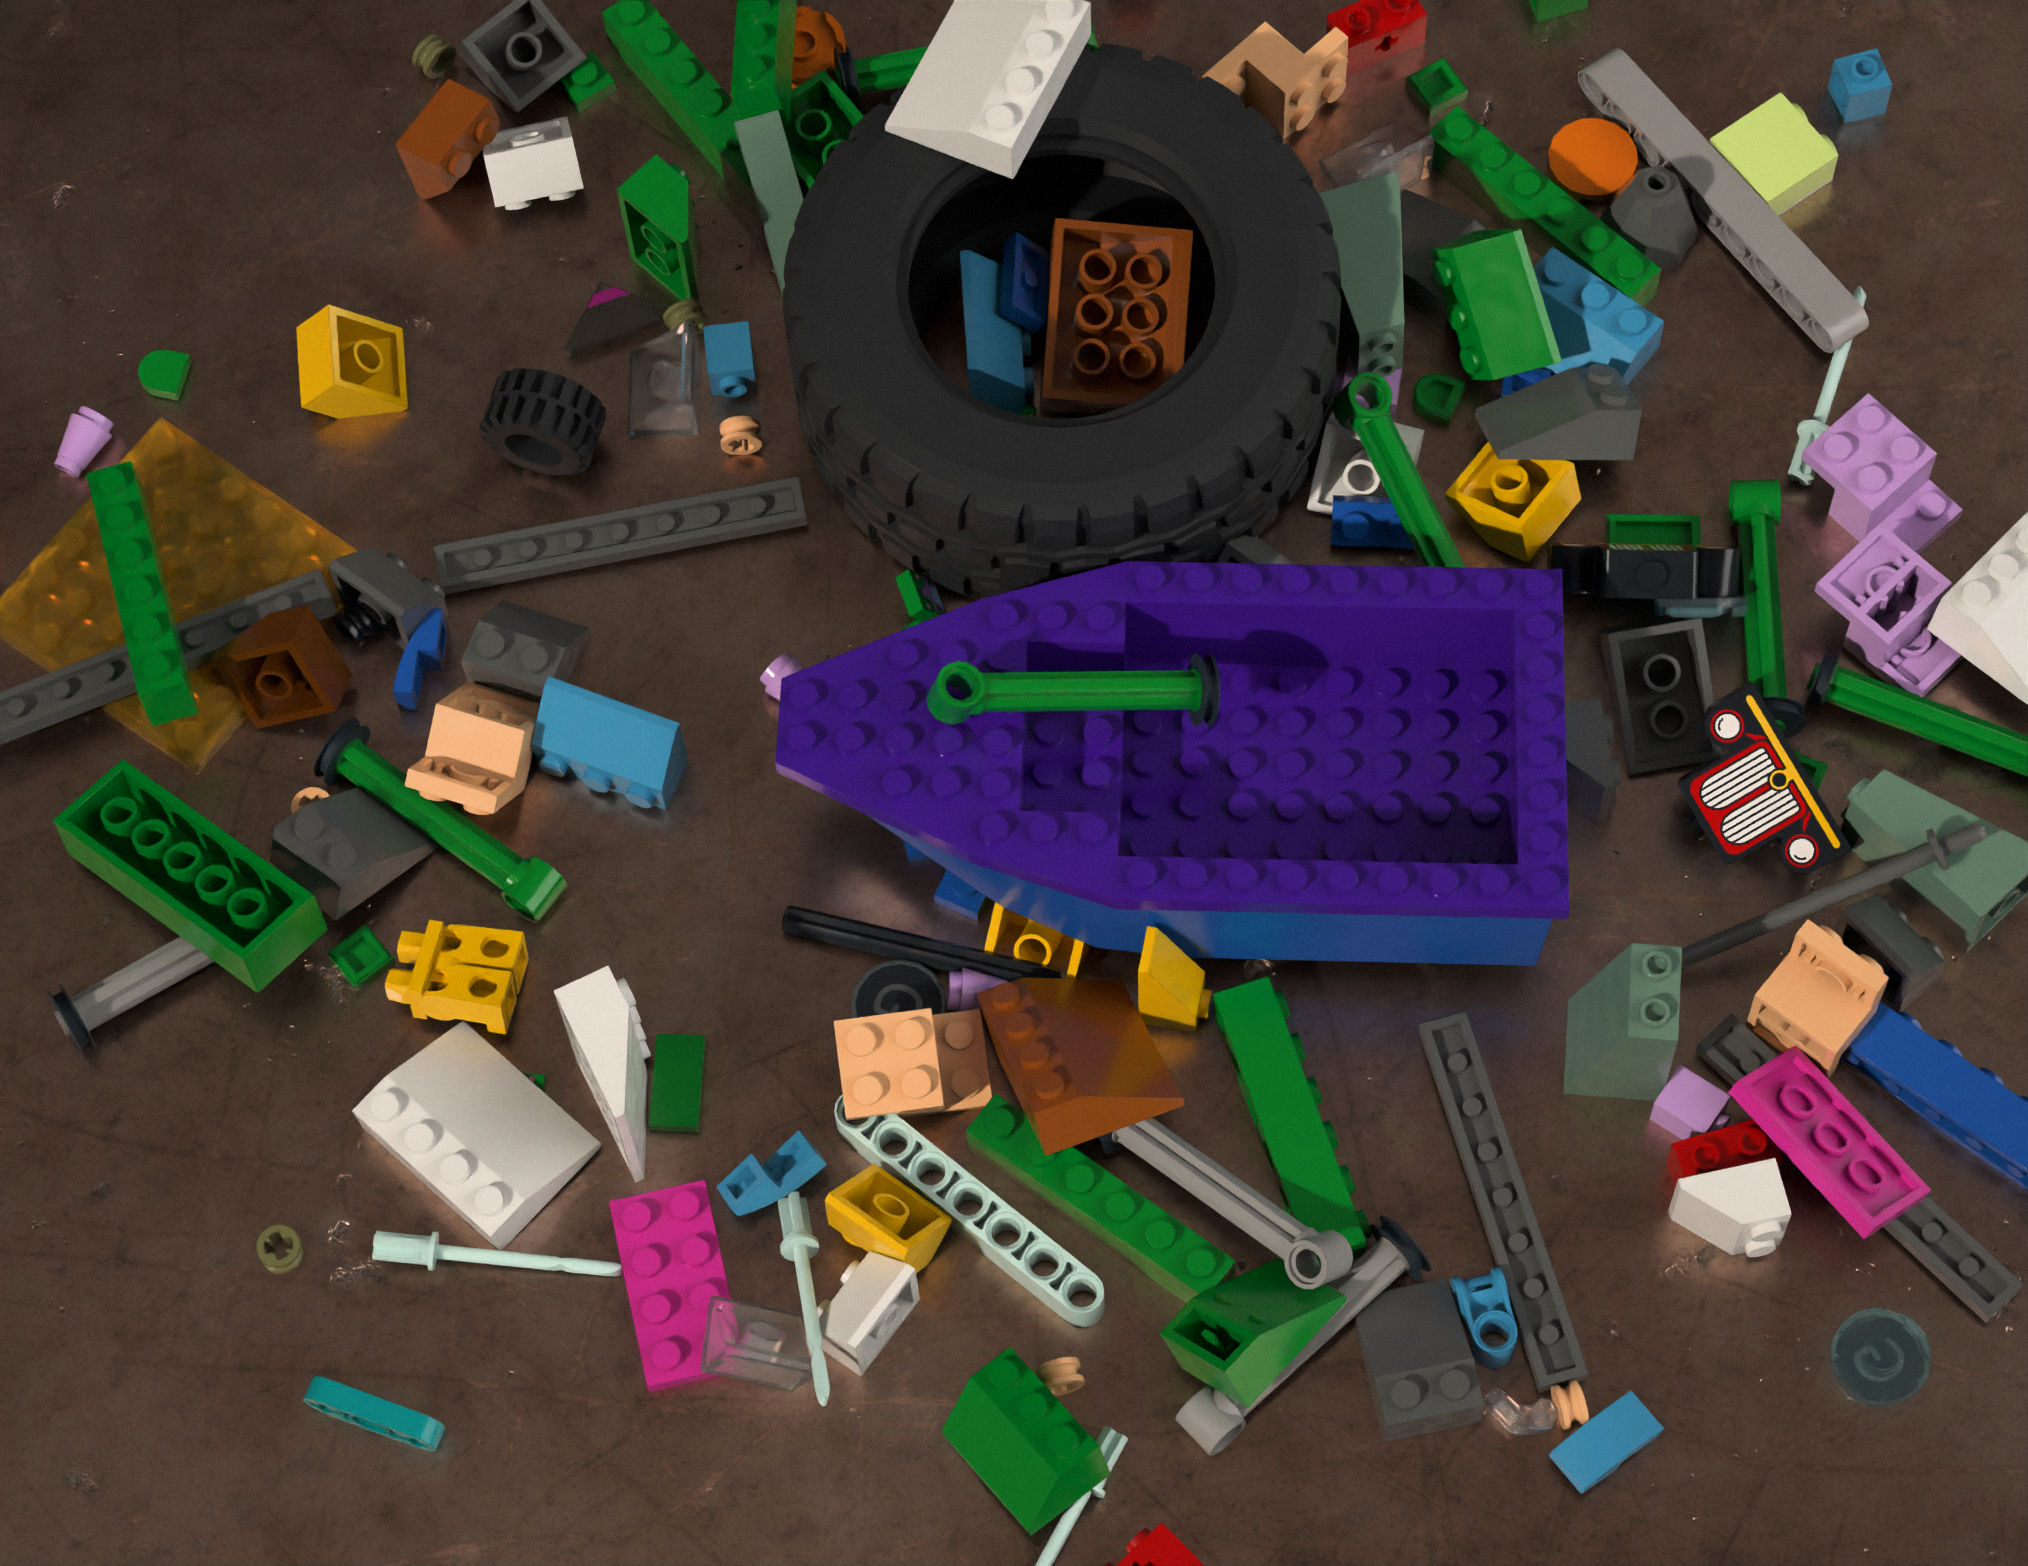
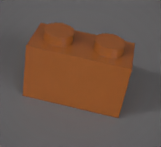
[395,78,501,199]

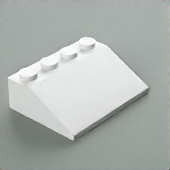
[885,0,1091,179]
[1927,511,2028,705]
[554,966,651,1183]
[352,1021,602,1251]

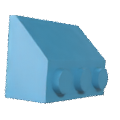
[1534,247,1664,385]
[960,250,1034,413]
[531,676,688,810]

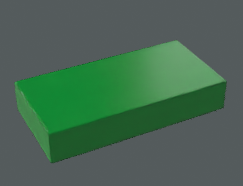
[1605,513,1701,545]
[649,1034,706,1133]

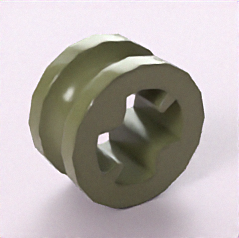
[412,34,456,79]
[663,298,709,341]
[256,1224,304,1274]

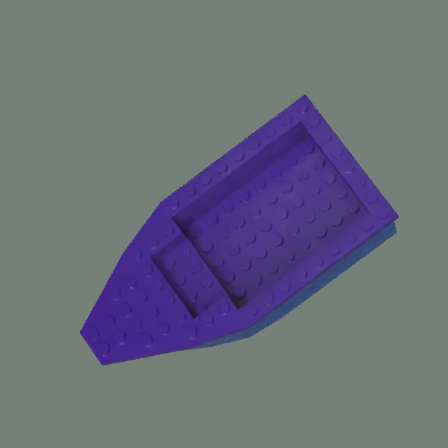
[775,561,1570,966]

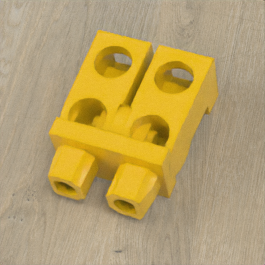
[385,920,529,1035]

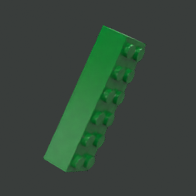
[53,759,328,993]

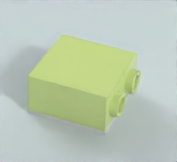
[1709,92,1838,216]

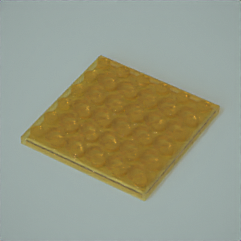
[0,417,358,775]

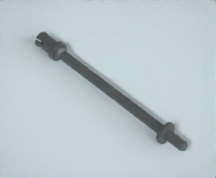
[1666,823,1987,975]

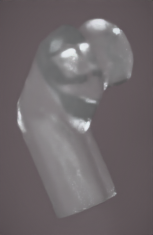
[1483,1386,1559,1435]

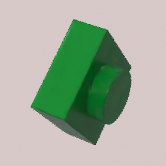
[557,51,617,113]

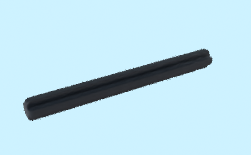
[782,905,1062,982]

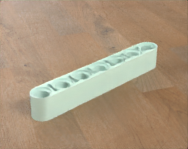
[834,1094,1105,1328]

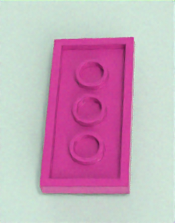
[1728,1045,1931,1239]
[609,1180,746,1392]

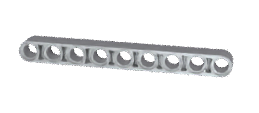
[1578,48,1869,353]

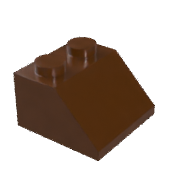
[212,605,353,729]

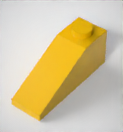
[1138,926,1213,1034]

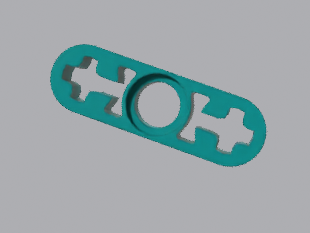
[303,1376,446,1452]

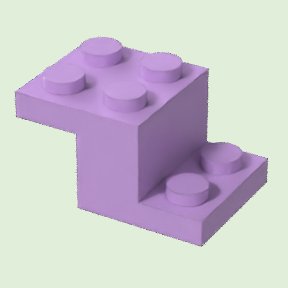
[1801,393,1963,555]
[1814,523,1964,697]

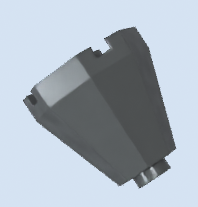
[1600,165,1698,271]

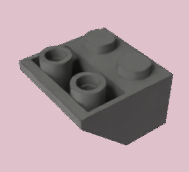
[1565,698,1621,824]

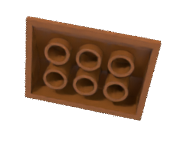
[1039,218,1193,414]
[976,977,1185,1156]

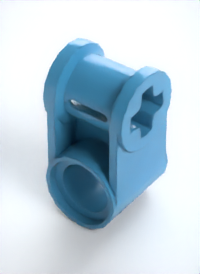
[1450,1266,1518,1369]

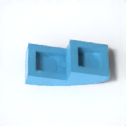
[716,1130,827,1216]
[1548,1390,1664,1494]

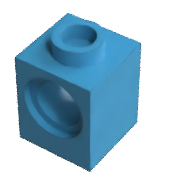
[1828,48,1893,125]
[703,321,757,397]

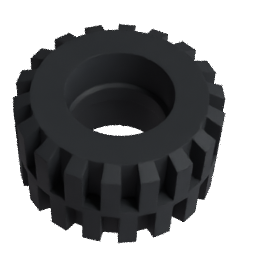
[479,368,607,476]

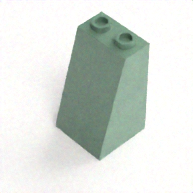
[1319,171,1404,378]
[1840,769,2028,953]
[1563,943,1682,1101]

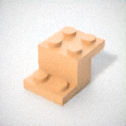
[1201,22,1349,139]
[405,681,540,815]
[1745,919,1889,1080]
[833,1008,992,1120]

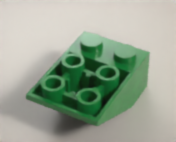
[1159,1258,1347,1408]

